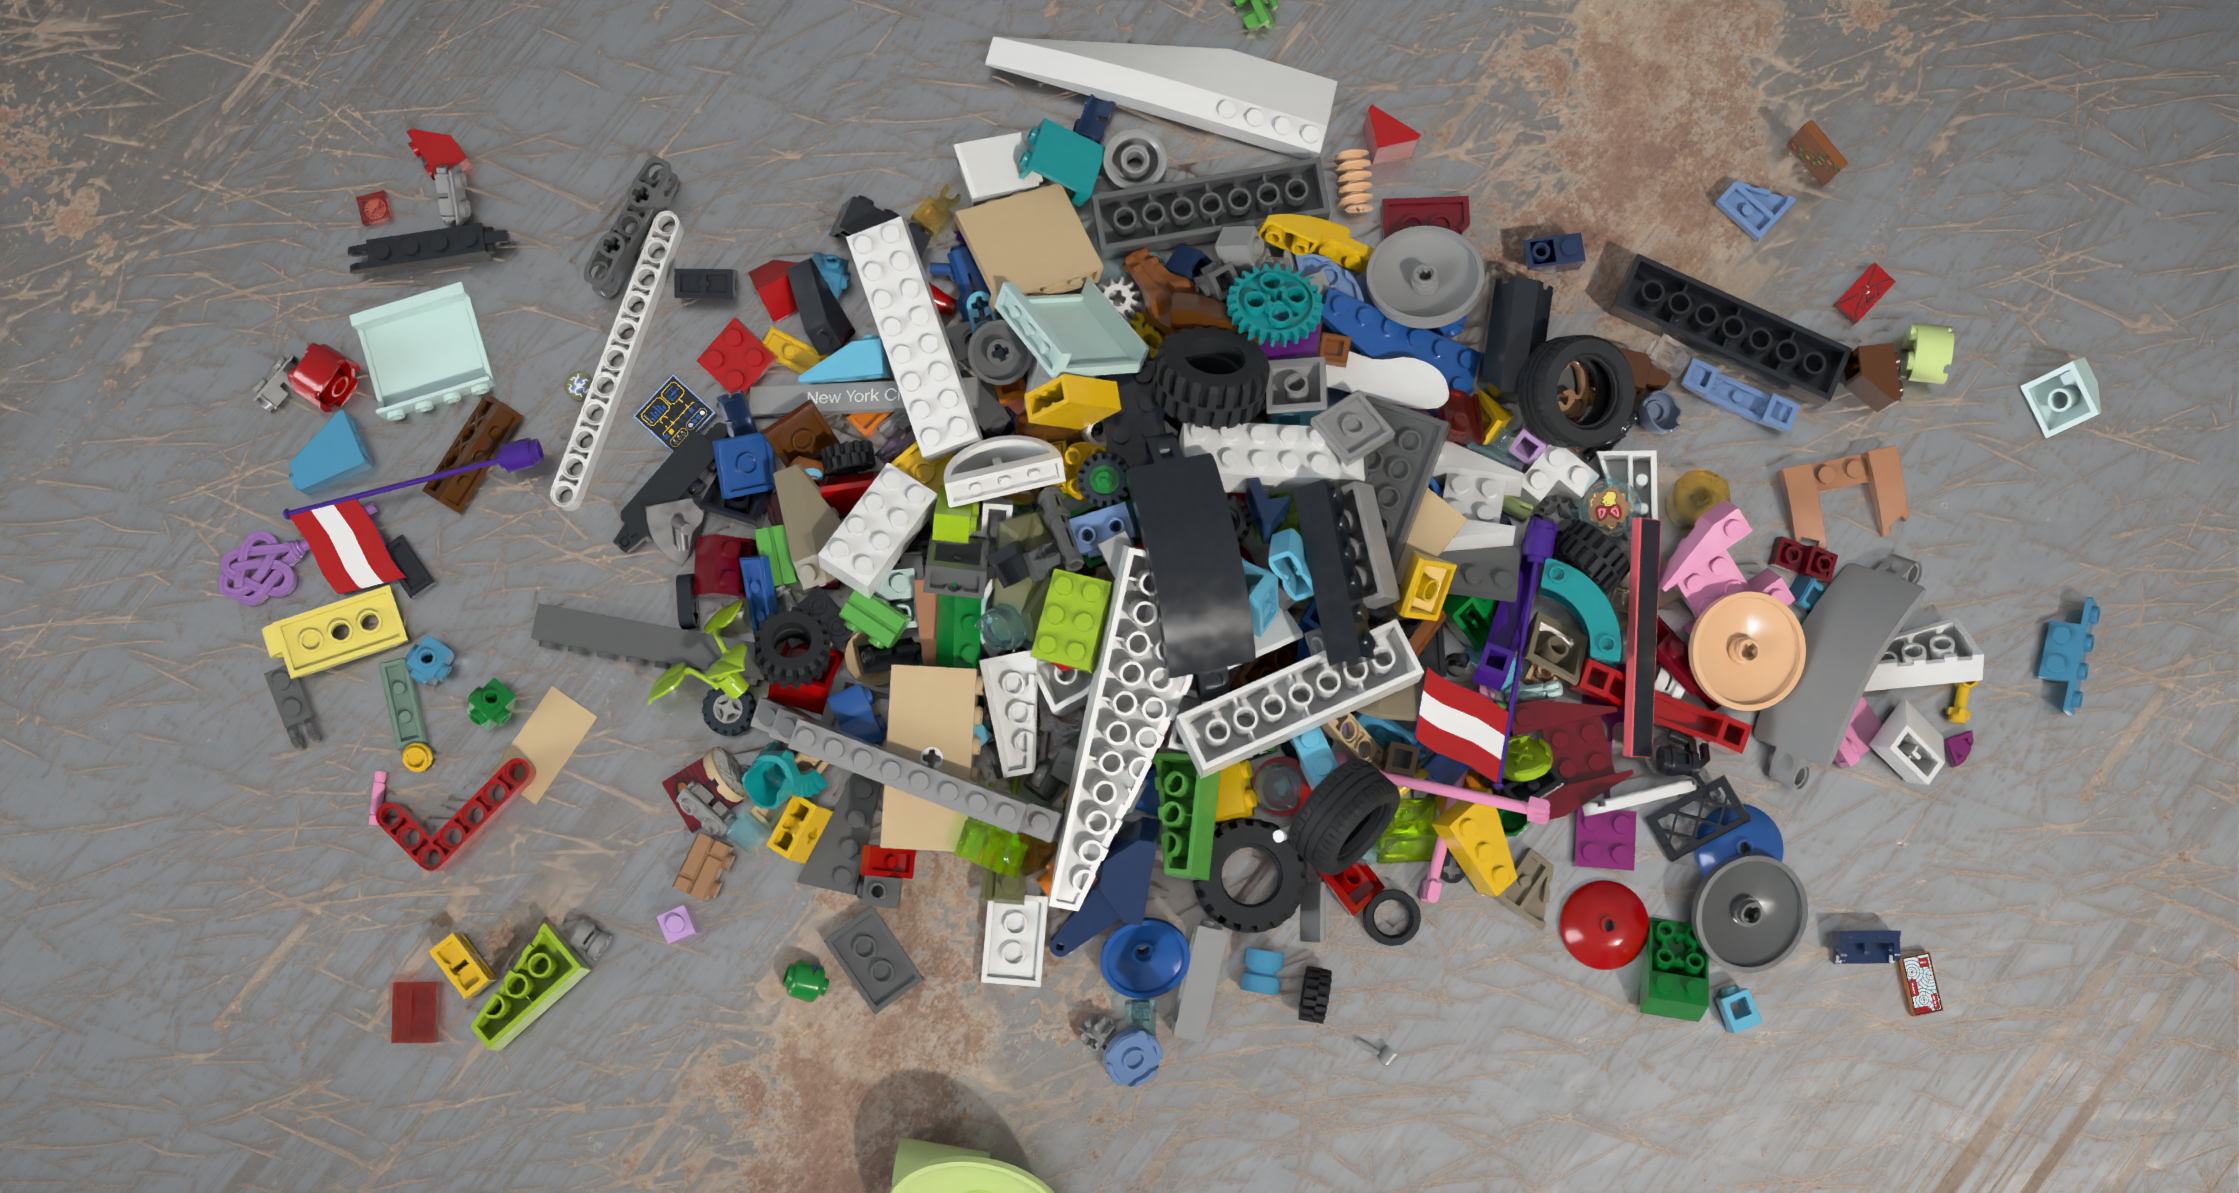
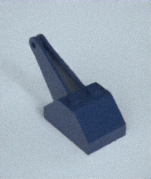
[1050,817,1161,957]

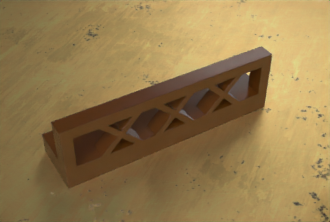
[422,393,523,514]

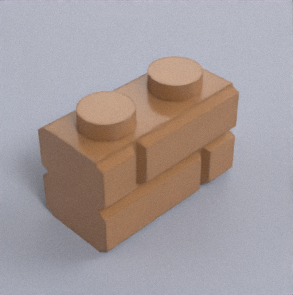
[672,832,735,901]

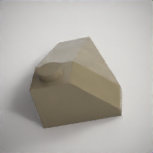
[773,463,842,590]

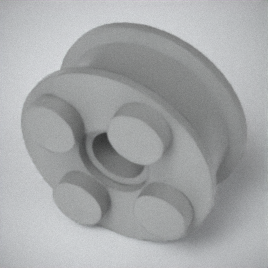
[1103,129,1167,191]

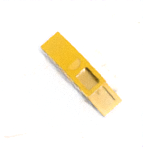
[1257,214,1375,273]

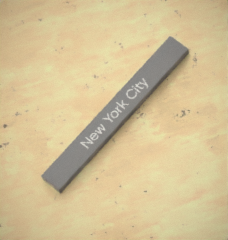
[749,377,979,418]

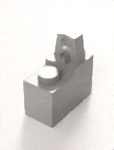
[1215,226,1292,278]

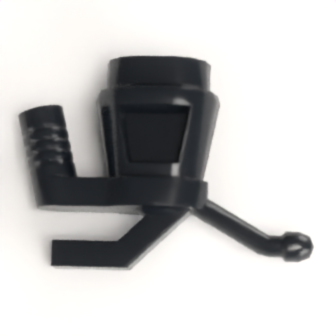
[1656,728,1711,802]

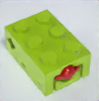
[1030,568,1114,674]

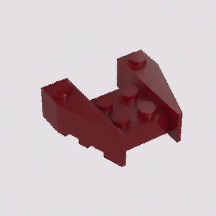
[1505,700,1634,823]

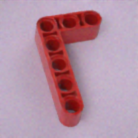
[376,758,536,871]

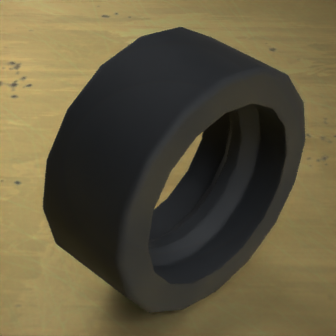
[1362,889,1421,946]

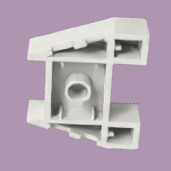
[1432,441,1524,552]

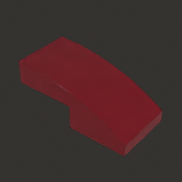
[1768,536,1838,583]

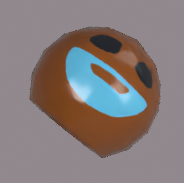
[789,456,826,486]

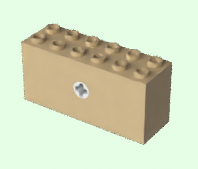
[880,665,984,852]

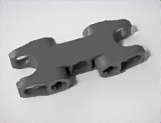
[584,156,679,298]

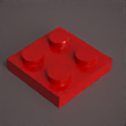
[696,318,779,396]

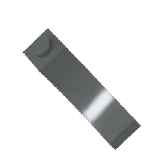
[896,365,1012,442]

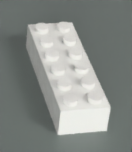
[1179,422,1365,495]

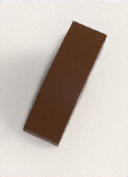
[1171,292,1259,344]

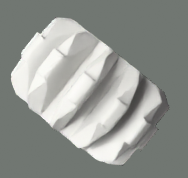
[1098,277,1142,321]

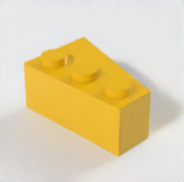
[1432,787,1518,897]

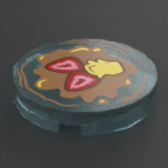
[1581,478,1641,537]

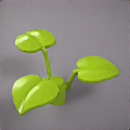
[647,599,749,706]

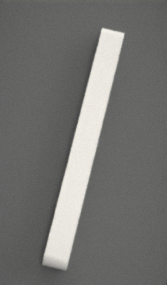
[550,211,684,511]

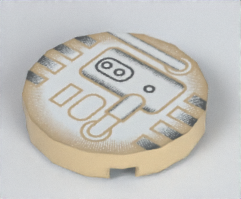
[703,747,748,802]

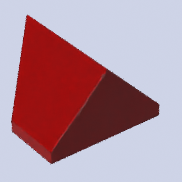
[748,260,799,324]

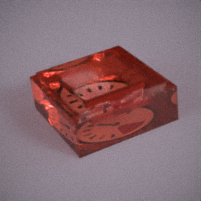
[356,190,393,227]

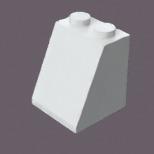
[953,132,1043,207]

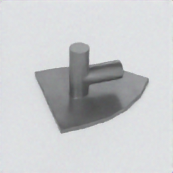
[645,495,703,566]

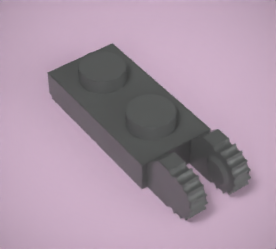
[264,665,321,749]

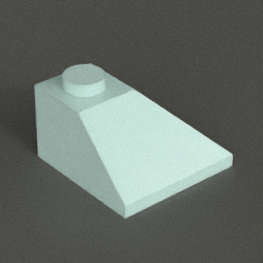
[2020,357,2101,438]

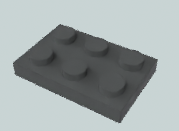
[824,906,924,1015]

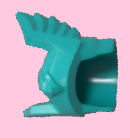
[742,741,828,809]

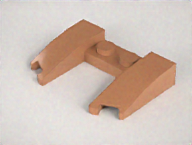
[1777,445,1909,549]

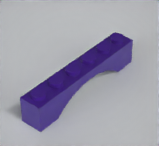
[1472,515,1559,691]

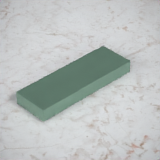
[378,657,429,750]

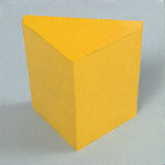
[1393,550,1457,621]

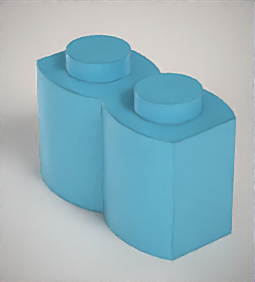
[1268,528,1314,601]

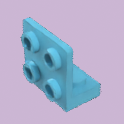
[1241,557,1279,637]

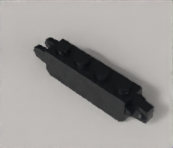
[347,223,511,276]
[613,422,730,554]

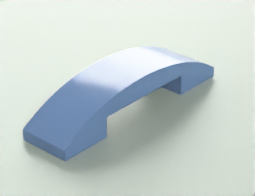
[1681,357,1800,432]

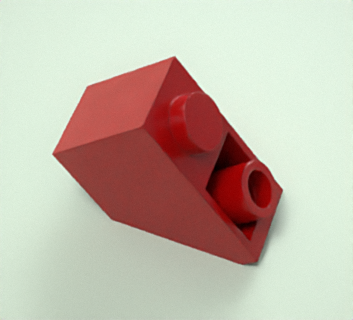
[406,129,474,181]

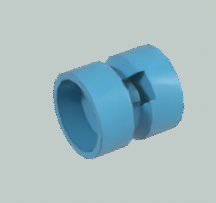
[1240,947,1284,995]

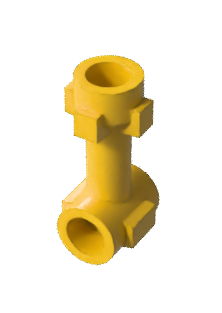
[1946,681,1979,724]

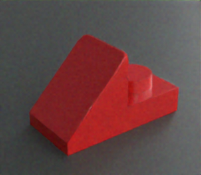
[860,845,916,879]

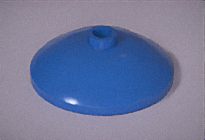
[1694,804,1784,877]
[1100,917,1190,999]

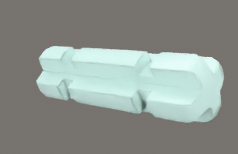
[1505,680,1563,705]

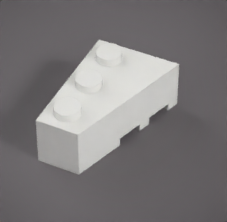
[1596,450,1658,543]

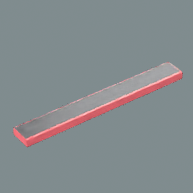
[1623,518,1661,758]

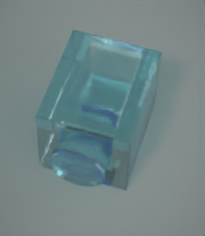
[725,810,772,853]

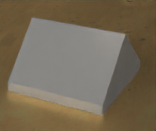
[1266,357,1329,414]

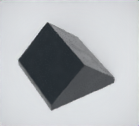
[699,474,774,530]

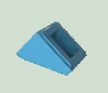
[1789,575,1826,614]

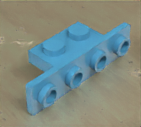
[2038,597,2101,716]

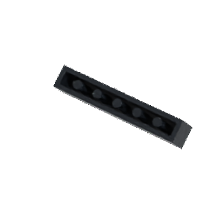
[1293,479,1375,668]

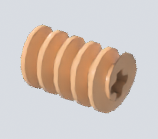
[1334,149,1374,213]

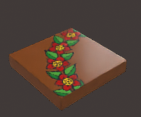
[1788,120,1848,187]

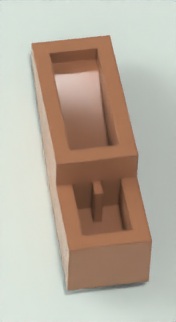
[914,580,948,668]

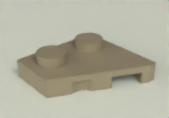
[1495,848,1554,930]

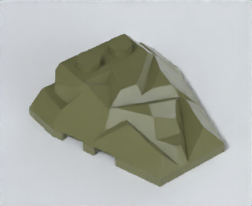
[989,508,1093,644]

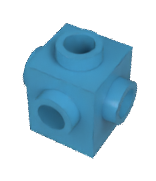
[812,252,851,299]
[406,635,455,686]

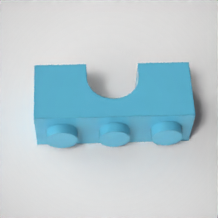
[1290,726,1339,791]

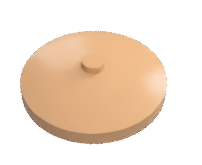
[1688,591,1806,711]

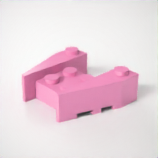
[1659,499,1795,635]

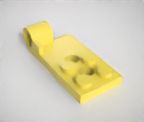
[261,585,409,679]

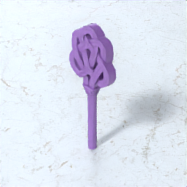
[218,501,378,607]

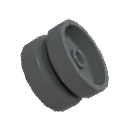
[966,320,1033,385]

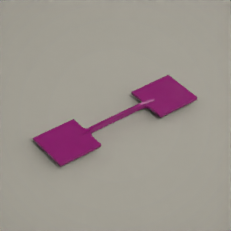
[1574,663,1637,871]

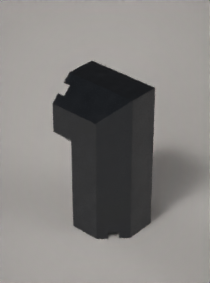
[1476,277,1553,405]

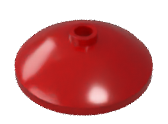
[1559,880,1649,970]

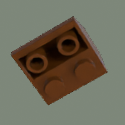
[1843,343,1903,413]

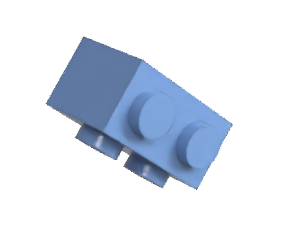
[1069,502,1141,559]

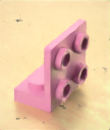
[1834,696,1883,769]

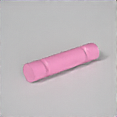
[368,771,387,825]

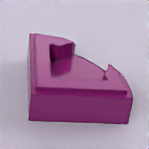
[1944,730,1974,768]

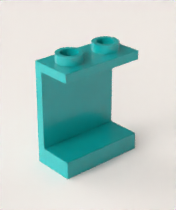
[1018,118,1106,207]

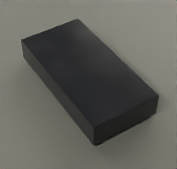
[386,534,437,599]

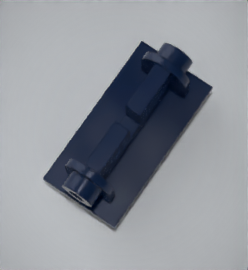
[1073,94,1116,144]
[716,390,758,437]

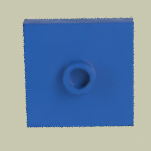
[712,431,777,499]

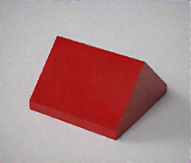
[1363,104,1421,165]
[819,470,881,515]
[1312,857,1385,916]

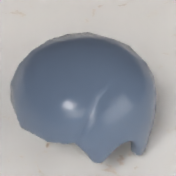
[1638,390,1683,435]

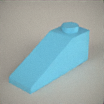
[798,335,891,385]

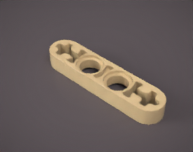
[1321,713,1389,772]

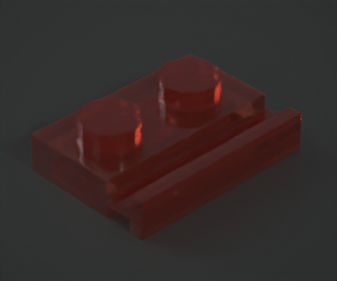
[1437,388,1486,446]
[391,981,440,1043]

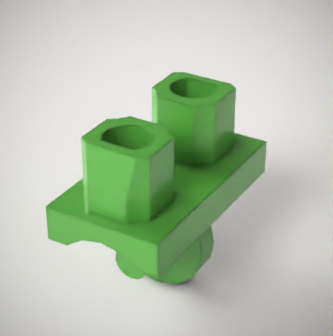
[1234,0,1279,31]

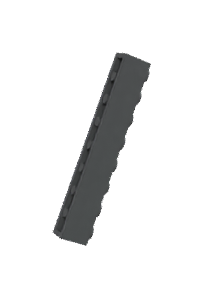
[531,603,769,686]

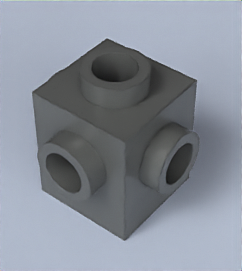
[1193,261,1239,303]

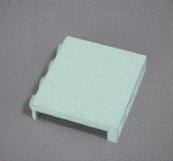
[994,279,1150,379]
[349,281,497,421]

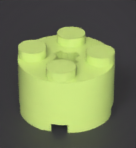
[1899,323,1954,384]

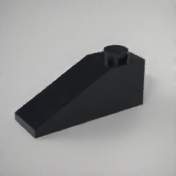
[786,257,856,356]

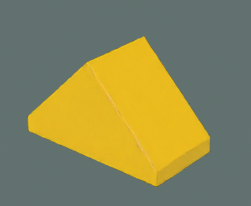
[1464,389,1515,445]

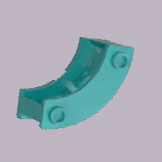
[1539,558,1621,669]

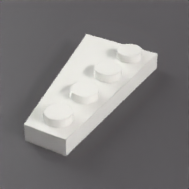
[979,649,1038,778]

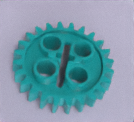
[1226,263,1324,347]

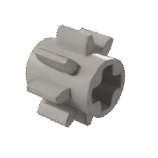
[1079,1013,1116,1052]

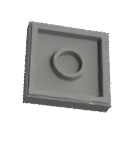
[1310,389,1395,467]

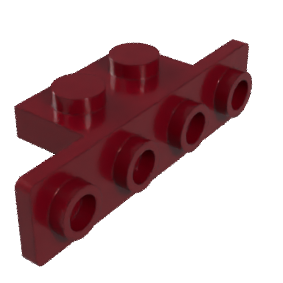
[1656,615,1721,711]

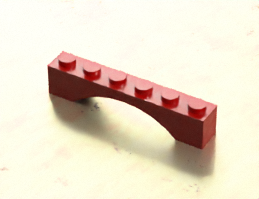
[1569,659,1752,755]

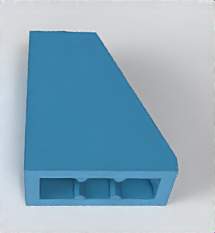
[289,410,373,495]

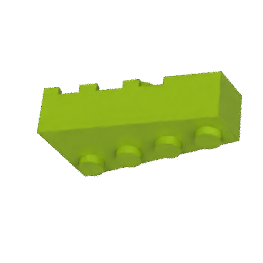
[470,922,591,1051]

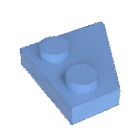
[1714,181,1796,242]

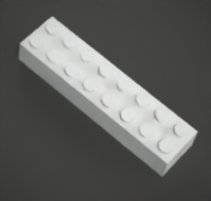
[846,216,984,462]
[1175,619,1424,779]

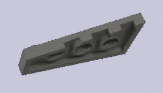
[797,773,882,895]

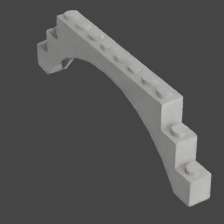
[750,698,1065,843]

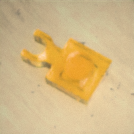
[911,184,961,237]

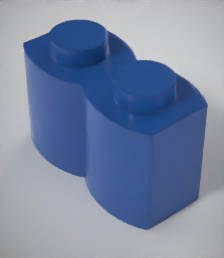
[827,683,888,744]

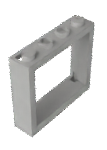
[1170,920,1228,1043]

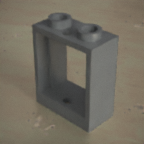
[923,533,990,599]

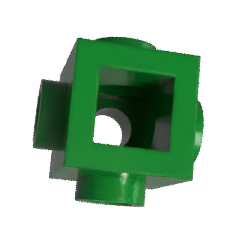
[467,677,516,731]

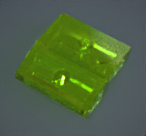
[1375,797,1438,864]

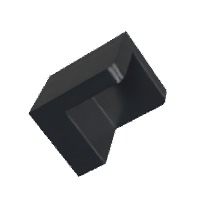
[987,540,1030,589]

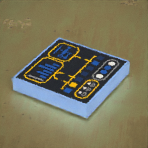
[633,374,717,452]

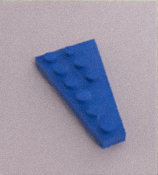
[1321,288,1481,435]

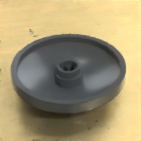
[1691,853,1808,973]

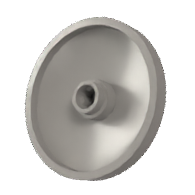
[1366,226,1485,329]

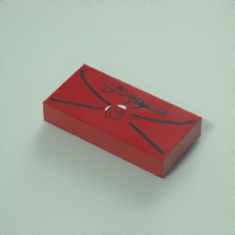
[1834,262,1896,324]

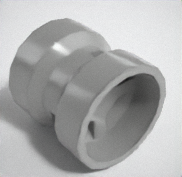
[569,919,612,961]

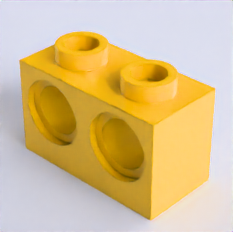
[429,932,498,999]

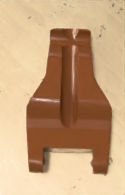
[1122,247,1197,336]

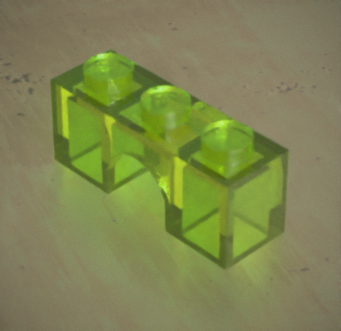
[954,820,1028,879]

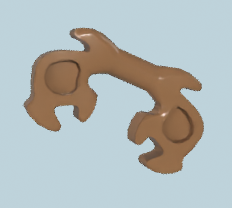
[1557,360,1595,418]

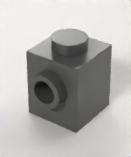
[857,875,903,909]

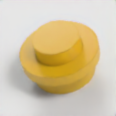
[402,742,433,772]

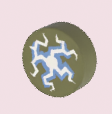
[565,371,593,402]

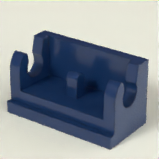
[1832,930,1901,964]

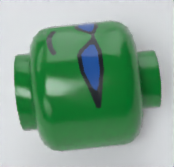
[782,959,829,1003]

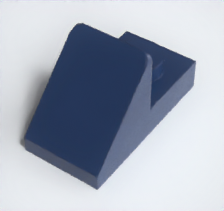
[1245,477,1291,544]

